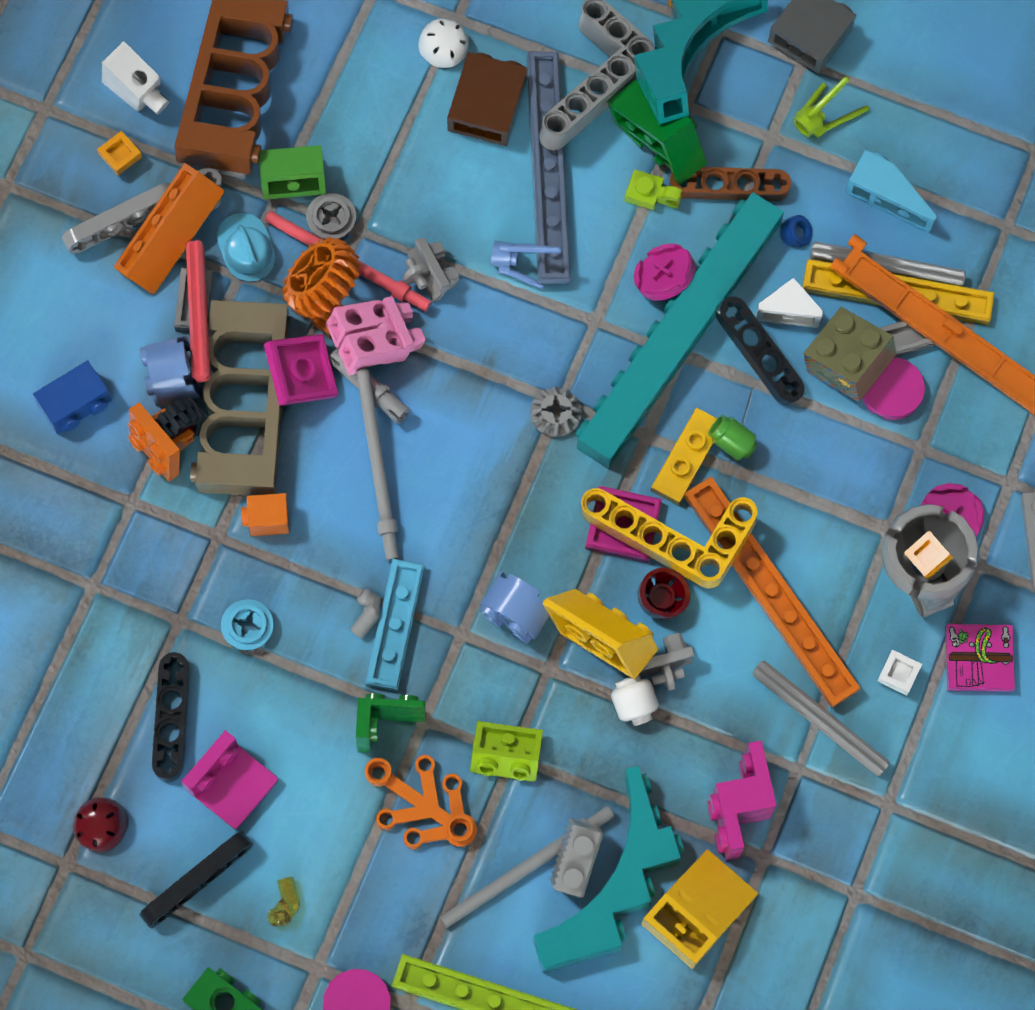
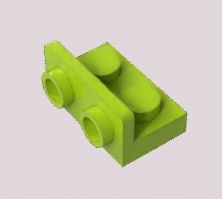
[470,721,543,781]

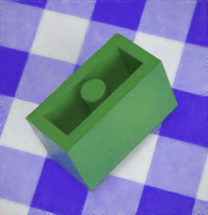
[259,145,326,200]

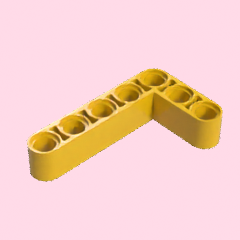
[581,488,758,589]

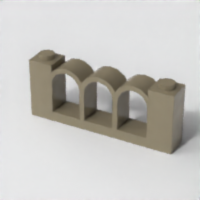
[190,300,290,495]

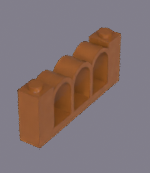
[175,0,293,175]

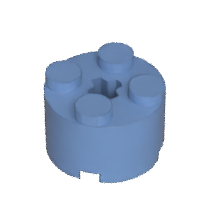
[140,336,201,407]
[479,571,549,644]

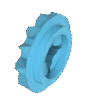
[221,599,274,652]

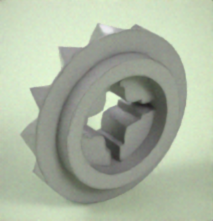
[306,193,356,240]
[531,386,582,437]

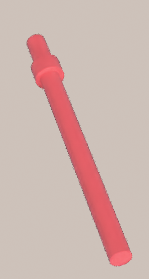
[265,211,432,312]

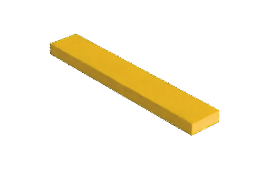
[802,259,995,325]

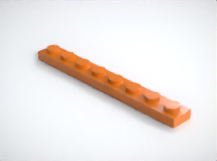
[684,476,860,708]

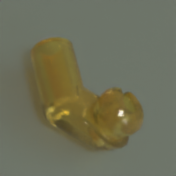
[267,877,300,927]

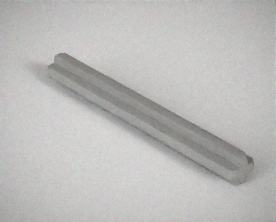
[810,241,966,287]
[753,661,890,776]

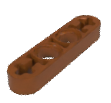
[669,167,792,201]

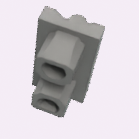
[403,237,460,302]
[640,633,695,691]

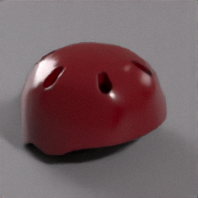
[637,567,690,620]
[72,797,128,852]

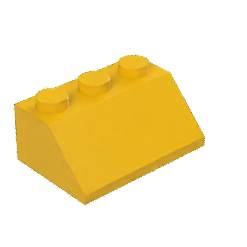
[542,589,659,680]

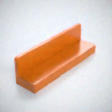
[113,163,224,294]

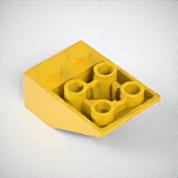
[641,849,759,970]

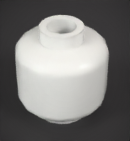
[611,674,659,726]

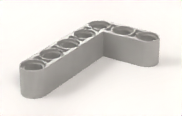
[539,0,655,150]

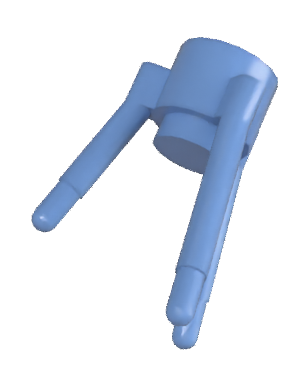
[491,241,562,289]

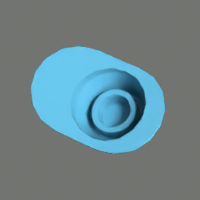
[217,213,275,282]

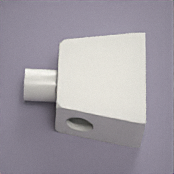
[102,41,170,115]

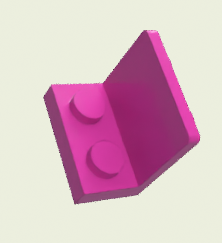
[181,730,278,830]

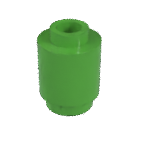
[708,414,757,460]

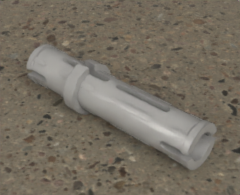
[329,348,411,424]

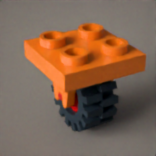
[128,397,208,482]

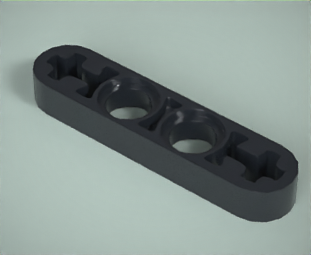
[715,296,804,405]
[152,652,190,782]
[139,831,253,929]

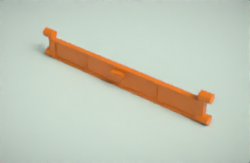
[829,234,1035,415]

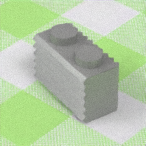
[549,818,604,898]

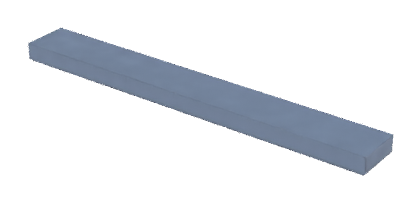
[526,51,571,284]

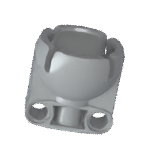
[881,504,979,618]

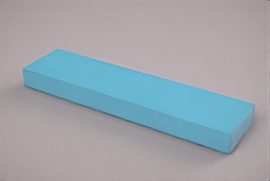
[365,559,425,692]

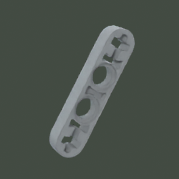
[62,183,170,254]

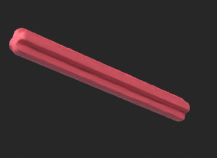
[186,240,211,383]

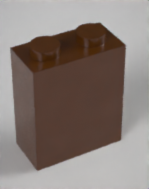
[447,52,528,146]

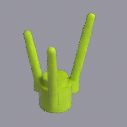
[793,76,870,138]

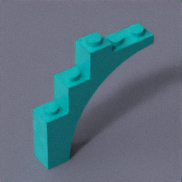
[634,0,768,124]
[533,766,684,973]

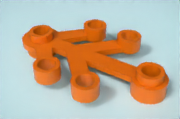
[365,755,477,850]

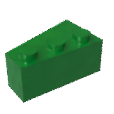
[607,80,707,185]

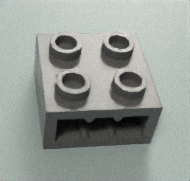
[768,0,856,74]

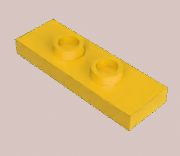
[650,407,717,506]

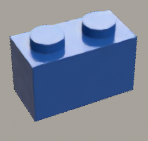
[33,360,112,434]

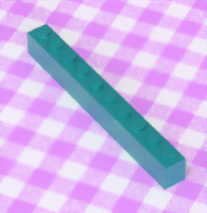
[575,192,784,469]

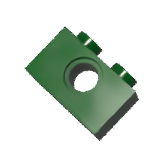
[182,967,262,1010]

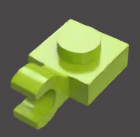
[624,169,682,210]

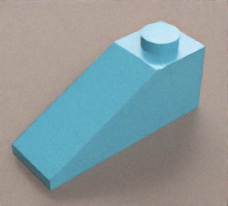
[845,150,937,233]

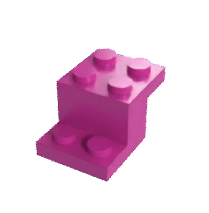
[707,740,777,862]

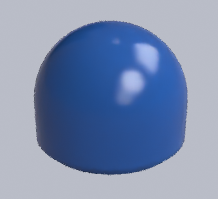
[780,215,812,247]

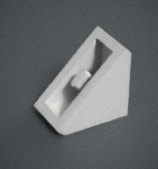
[756,278,822,328]

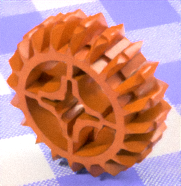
[282,236,361,320]

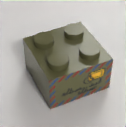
[803,307,896,402]

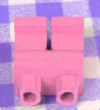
[326,296,425,376]

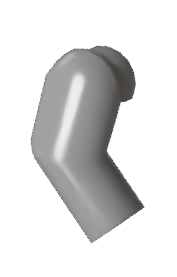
[350,589,381,639]

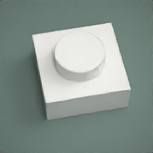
[877,650,922,696]

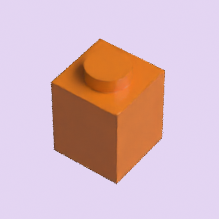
[241,493,290,536]

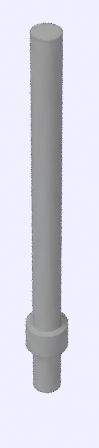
[357,369,399,561]
[439,806,615,929]

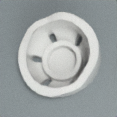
[418,19,469,68]

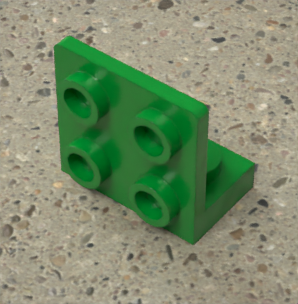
[356,693,426,752]

